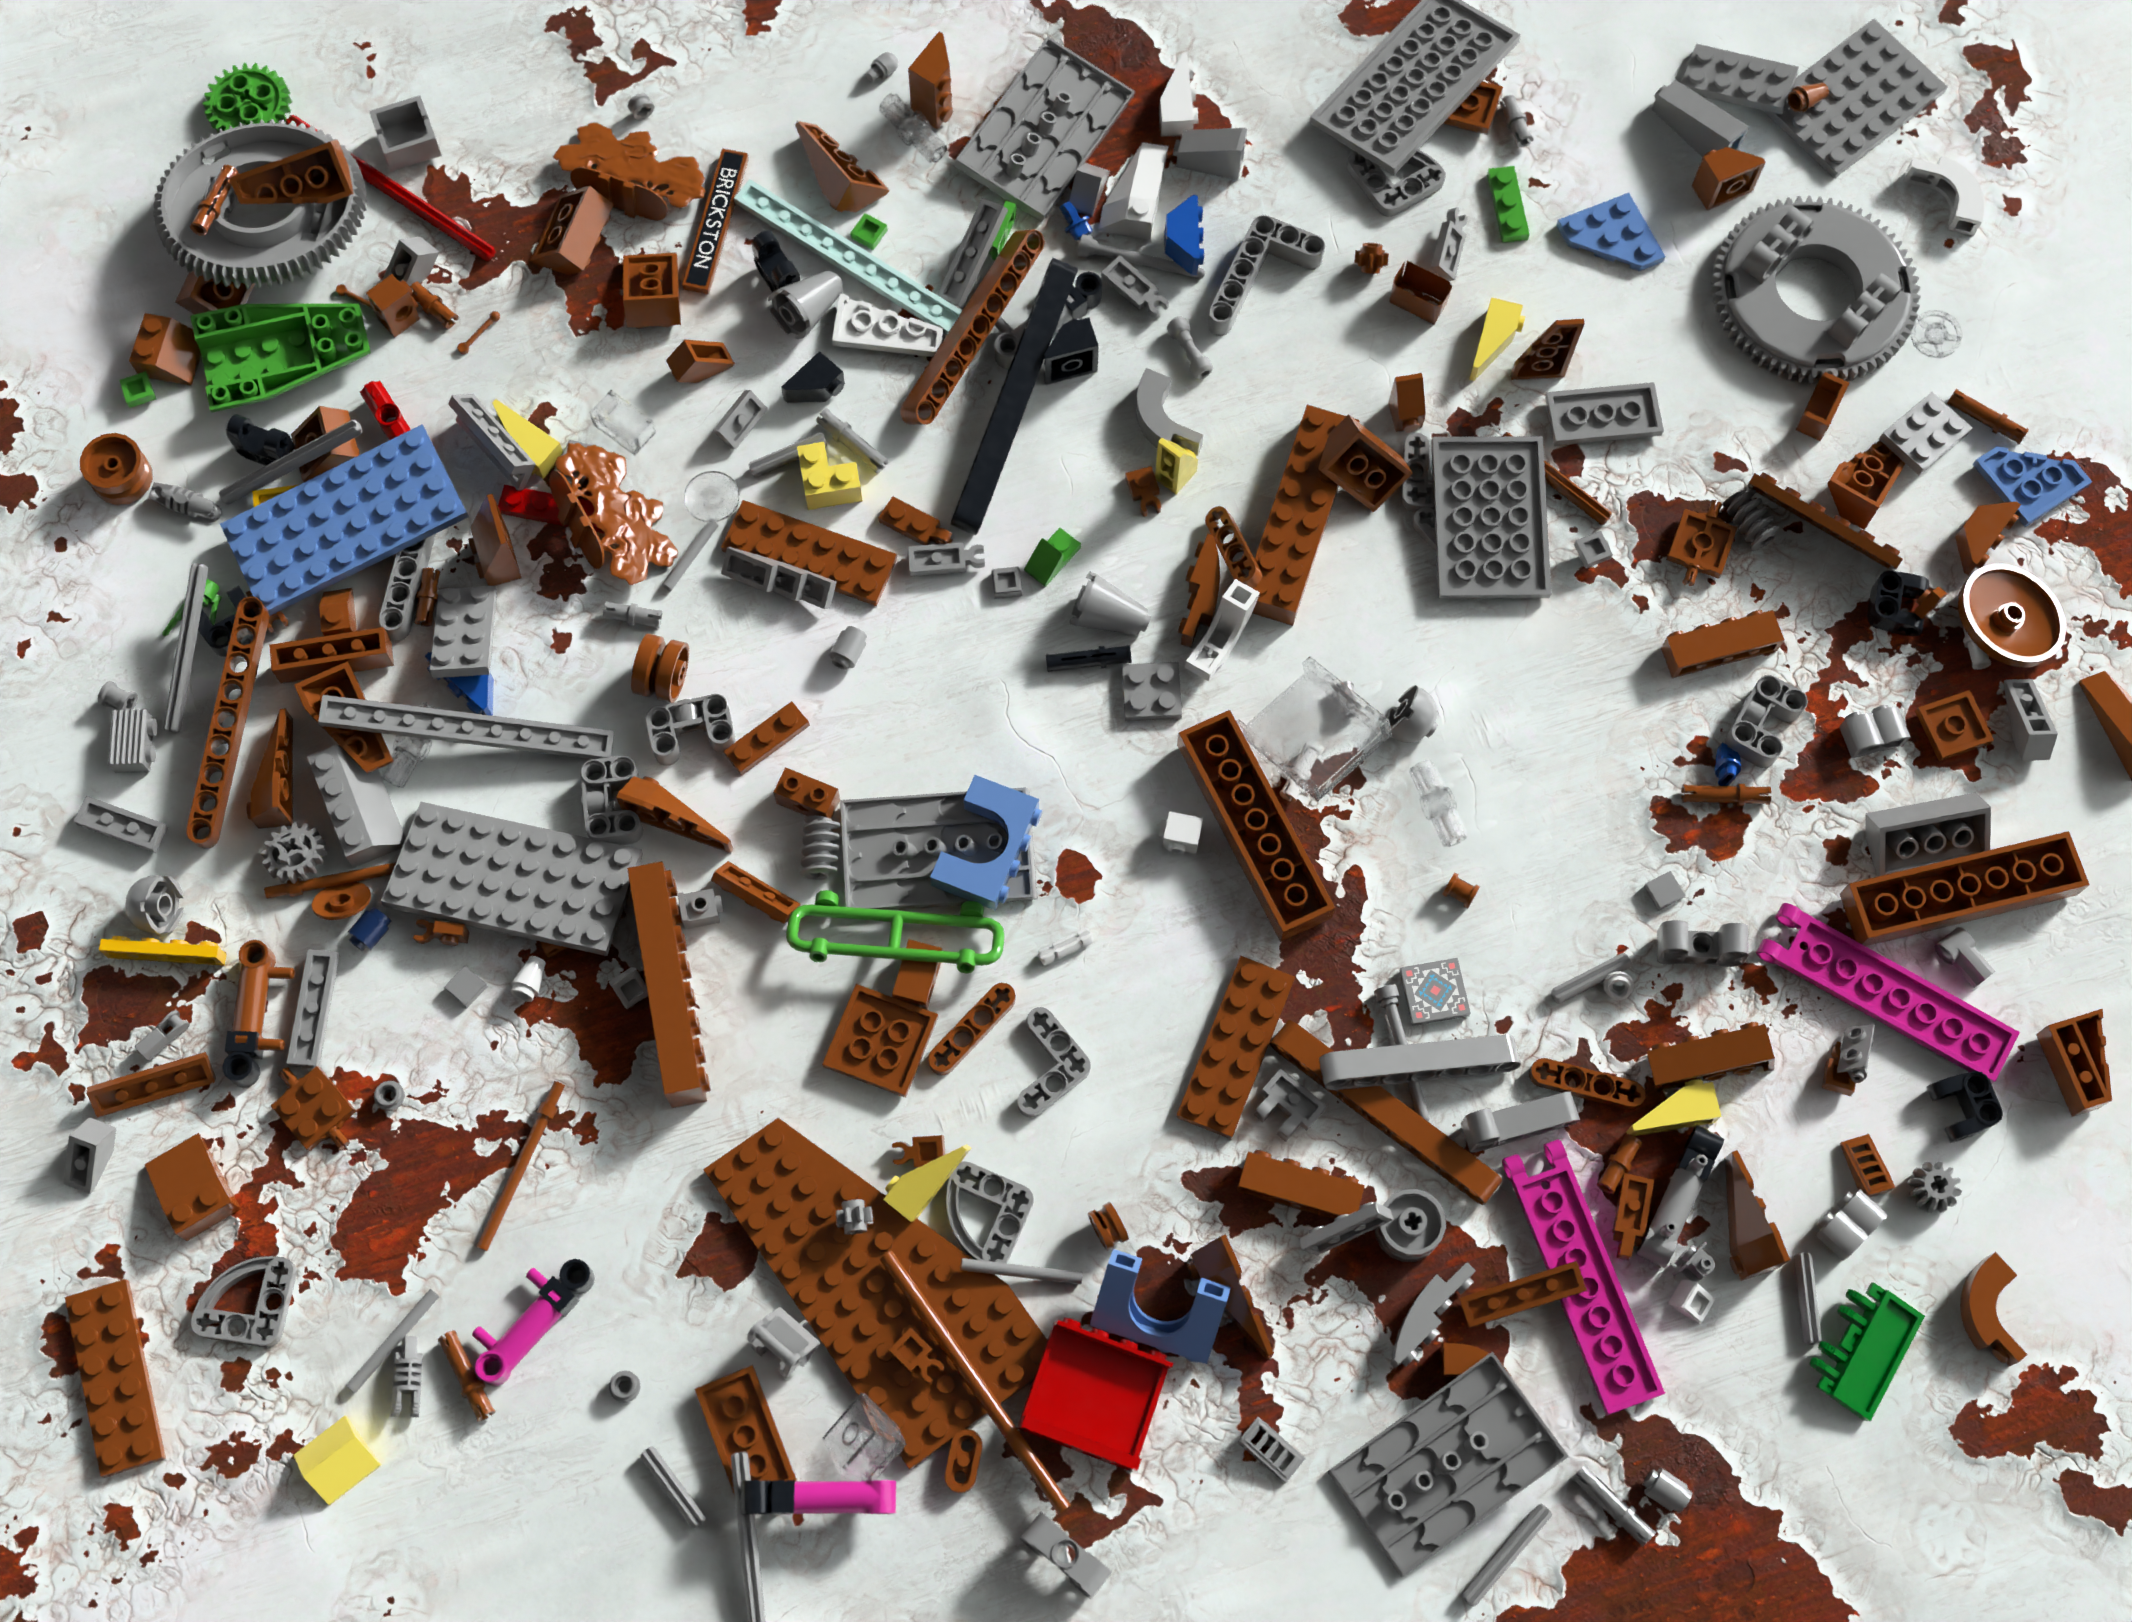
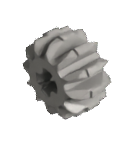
[1907,1162,1962,1213]

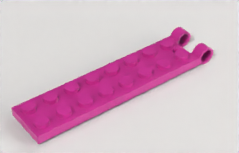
[1756,903,2020,1084]
[1502,1139,1666,1416]

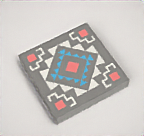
[1399,958,1471,1026]

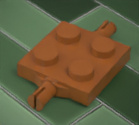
[1666,500,1738,586]
[270,1066,356,1151]

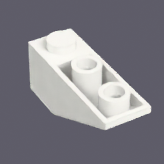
[1159,52,1198,137]

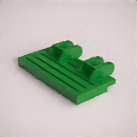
[1809,1282,1925,1421]

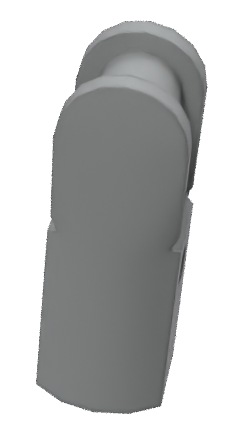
[134,1010,190,1061]

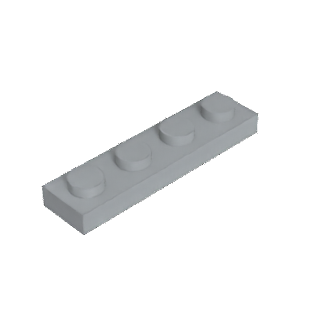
[937,198,1008,309]
[287,949,340,1068]

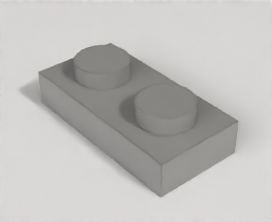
[713,390,768,449]

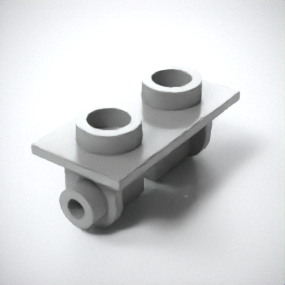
[1837,1024,1875,1083]
[1673,1242,1715,1282]

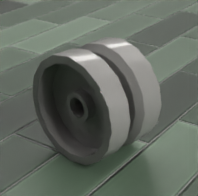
[1375,1189,1446,1262]

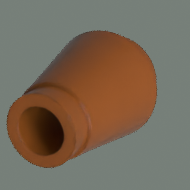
[1788,82,1829,112]

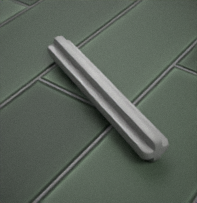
[1462,1504,1552,1607]

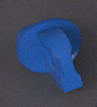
[1059,201,1093,241]
[1714,742,1742,786]

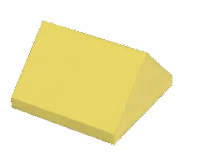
[293,1415,381,1505]

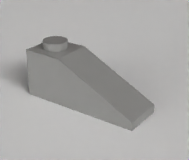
[2004,679,2058,761]

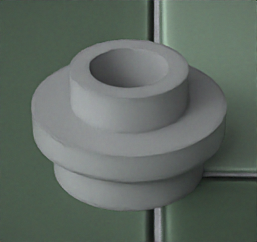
[374,1081,405,1111]
[609,1371,640,1402]

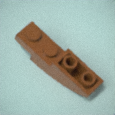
[1178,533,1220,648]

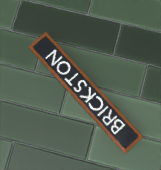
[682,148,749,294]

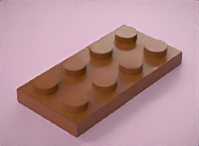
[695,1365,797,1496]

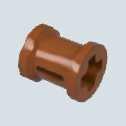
[1442,872,1480,909]

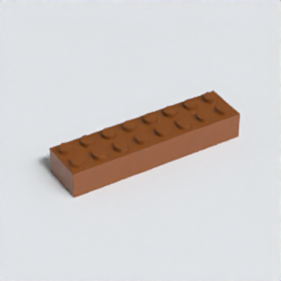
[1252,405,1360,626]
[1177,710,1335,942]
[1840,831,2090,946]
[627,861,711,1108]

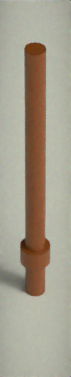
[264,862,396,899]
[476,1081,565,1251]

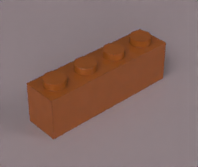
[1661,610,1785,678]
[269,627,394,684]
[1237,1150,1365,1220]

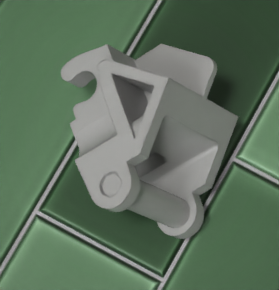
[747,1307,820,1379]

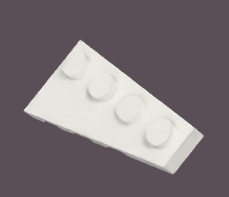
[832,293,944,357]

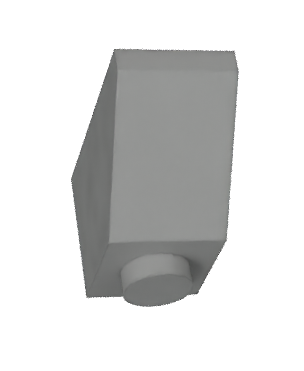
[382,237,439,291]
[63,1117,116,1194]

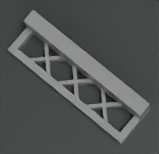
[448,394,536,491]

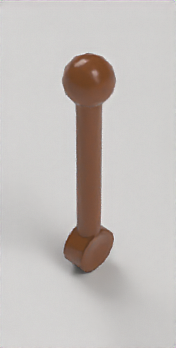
[336,284,375,313]
[457,311,500,355]

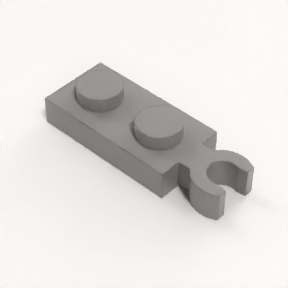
[1431,207,1468,281]
[1101,255,1169,319]
[908,542,985,576]

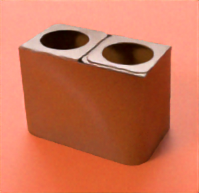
[1389,260,1452,325]

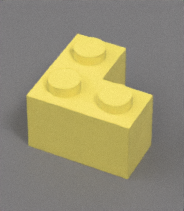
[797,442,863,510]

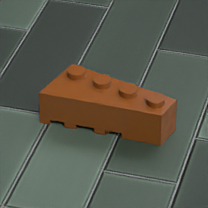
[1647,1022,1775,1091]

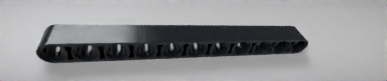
[950,258,1078,536]

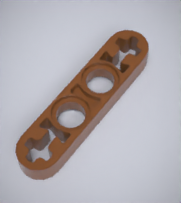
[1205,506,1262,588]
[928,983,1016,1075]
[1529,1058,1645,1110]

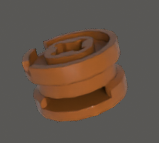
[1088,1202,1129,1251]

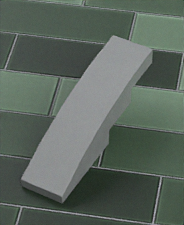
[721,547,837,609]

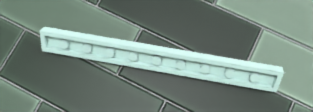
[734,179,962,335]

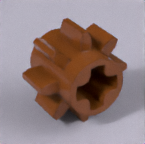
[1354,243,1389,274]

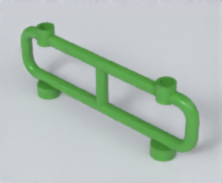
[786,890,1005,973]

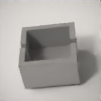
[369,95,442,172]

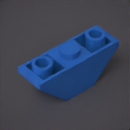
[1164,195,1204,276]
[425,652,494,716]

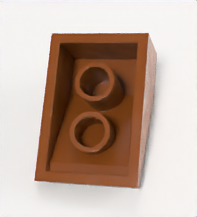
[623,253,681,329]
[468,494,522,586]
[145,1133,241,1241]

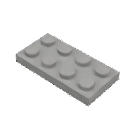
[1681,44,1799,115]
[1545,382,1664,446]
[430,586,497,678]

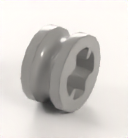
[627,93,654,120]

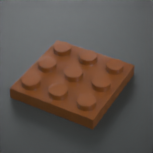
[822,984,939,1098]

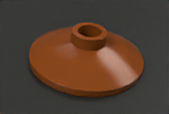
[312,882,371,920]

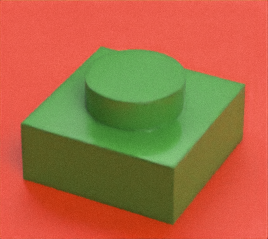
[850,213,888,250]
[119,371,156,408]

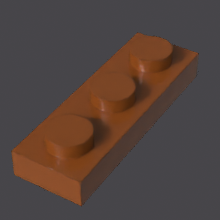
[723,701,810,776]
[711,861,801,924]

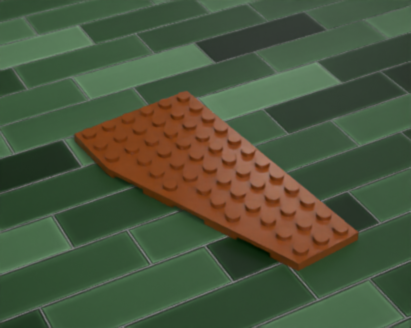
[703,1118,1047,1470]

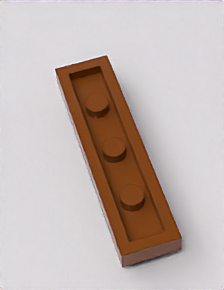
[86,1052,216,1118]
[1460,1261,1587,1328]

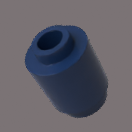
[348,907,392,951]

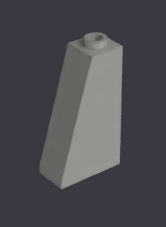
[1652,80,1749,157]

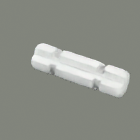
[1038,928,1093,965]

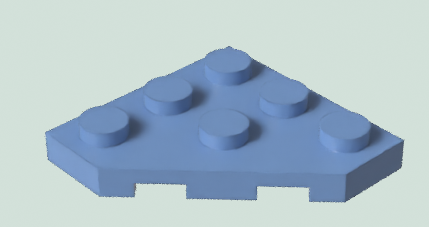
[1556,193,1666,271]
[1972,446,2092,527]

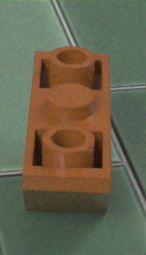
[1955,501,2021,576]

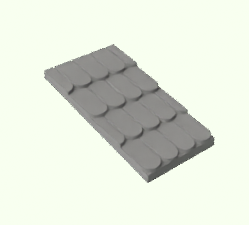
[953,36,1135,222]
[840,787,1038,910]
[1327,1352,1569,1578]

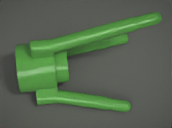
[162,579,222,636]

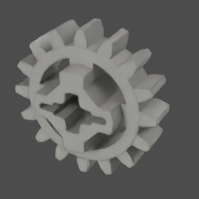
[261,822,327,884]

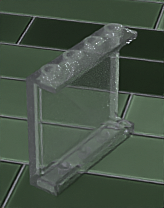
[1236,656,1393,802]

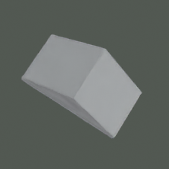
[1069,163,1110,217]

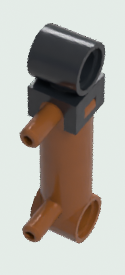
[222,940,295,1088]

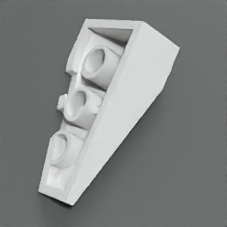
[1098,142,1168,240]

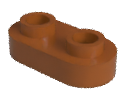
[945,1429,983,1493]

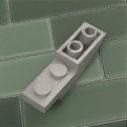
[1391,1262,1476,1368]

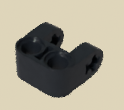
[752,230,800,292]
[226,414,295,466]
[1867,570,1930,636]
[198,585,256,657]
[1926,1071,2003,1143]

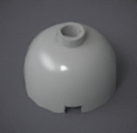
[1383,685,1438,743]
[125,875,184,934]

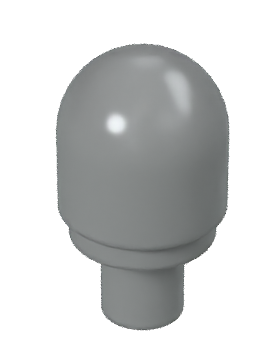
[866,52,898,82]

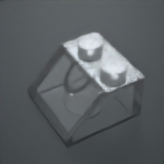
[823,1392,906,1481]

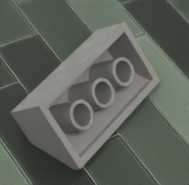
[307,745,406,867]
[1865,793,1991,877]

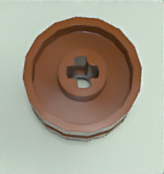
[80,433,153,505]
[631,634,689,703]

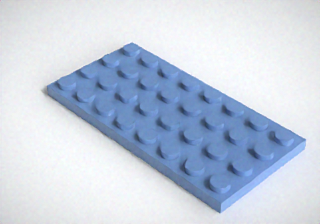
[220,424,469,616]

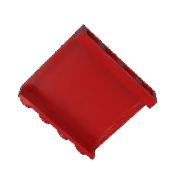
[1017,1317,1174,1472]

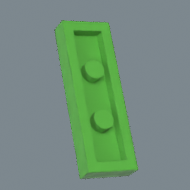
[1487,166,1530,243]

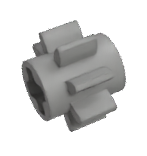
[835,1200,873,1235]

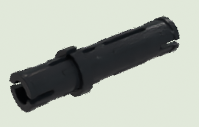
[1046,645,1132,672]

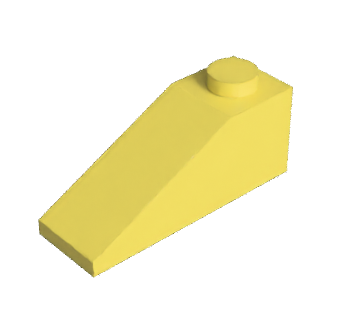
[1469,297,1525,381]
[492,399,563,479]
[1155,438,1198,495]
[1626,1079,1721,1136]
[883,1145,971,1222]

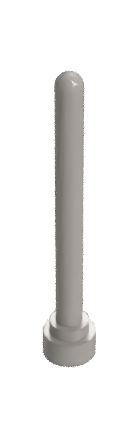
[1078,234,1205,278]
[1374,984,1430,1122]

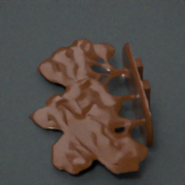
[553,122,706,221]
[549,443,678,585]

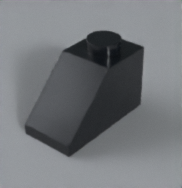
[781,351,845,403]

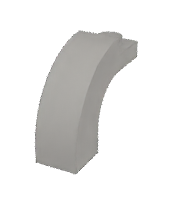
[1136,368,1203,456]

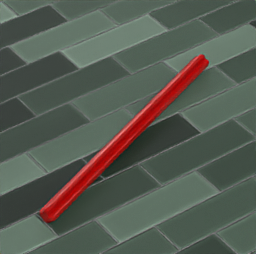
[285,115,496,261]

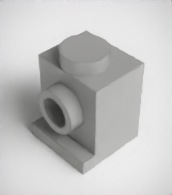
[677,888,724,929]

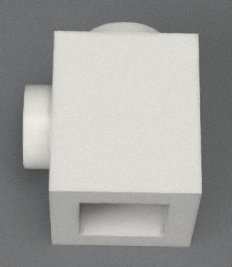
[1158,811,1203,854]

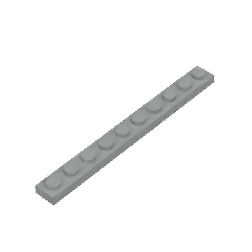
[318,695,614,759]

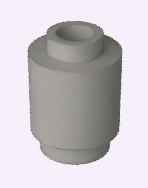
[829,626,867,670]
[1643,1468,1692,1513]

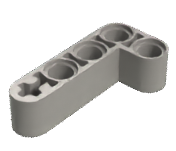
[1460,1092,1580,1153]

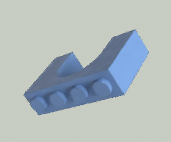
[930,775,1042,911]
[1089,1249,1231,1364]

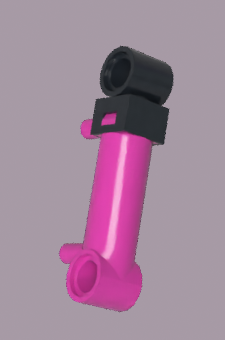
[472,1259,595,1386]
[740,1480,896,1515]

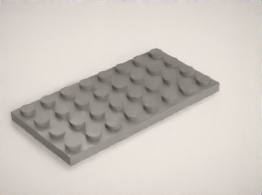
[1310,0,1520,175]
[381,802,643,956]

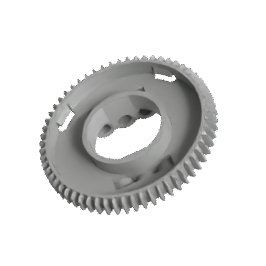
[153,119,367,289]
[1711,196,1921,384]

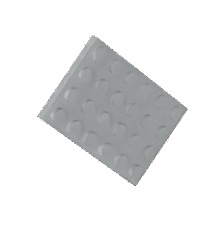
[1762,18,1948,179]
[1431,436,1551,599]

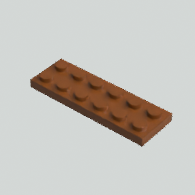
[1748,472,1903,571]
[721,500,898,606]
[1176,956,1295,1140]
[65,1279,166,1478]

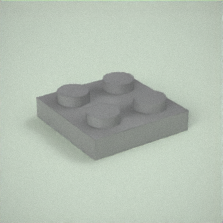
[1122,662,1182,721]

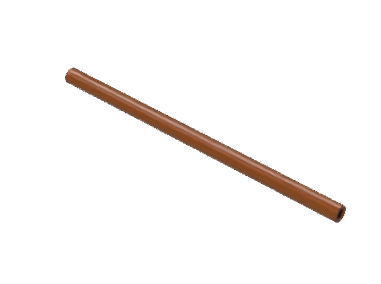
[880,1251,1071,1515]

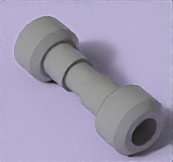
[1167,317,1213,379]

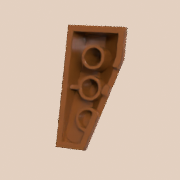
[229,139,354,204]
[1510,319,1585,380]
[1827,441,1906,530]
[2078,671,2132,781]
[246,708,293,829]
[616,776,733,853]
[1725,1150,1790,1281]

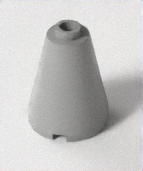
[768,271,843,339]
[1069,571,1151,635]

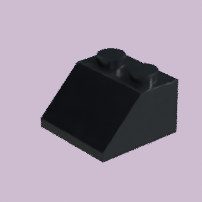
[1044,317,1099,385]

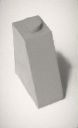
[1173,128,1247,180]

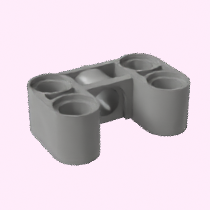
[1725,675,1808,768]
[646,694,736,766]
[581,756,644,845]
[1657,920,1749,967]
[1020,1512,1112,1599]

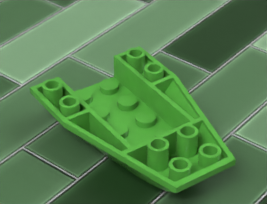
[190,304,371,413]

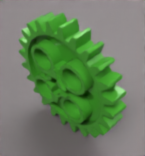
[203,63,292,133]

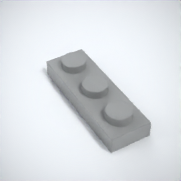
[73,796,168,853]
[1299,1202,1393,1256]

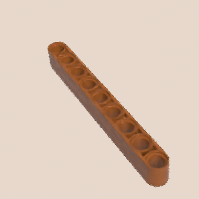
[900,229,1045,425]
[186,597,269,849]
[1270,1020,1502,1205]

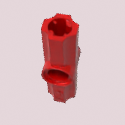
[360,381,411,440]

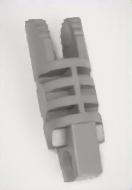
[149,482,222,520]
[391,1336,423,1417]

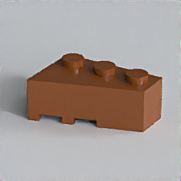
[2036,1008,2112,1117]

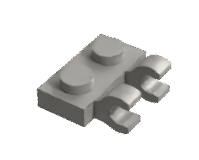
[1254,1068,1327,1142]

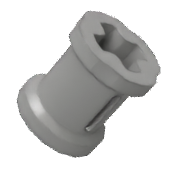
[97,681,138,710]

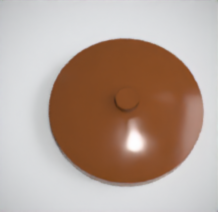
[1958,564,2066,667]

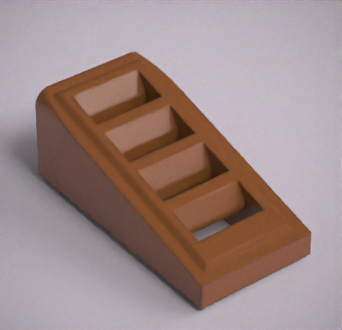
[1840,1134,1895,1198]

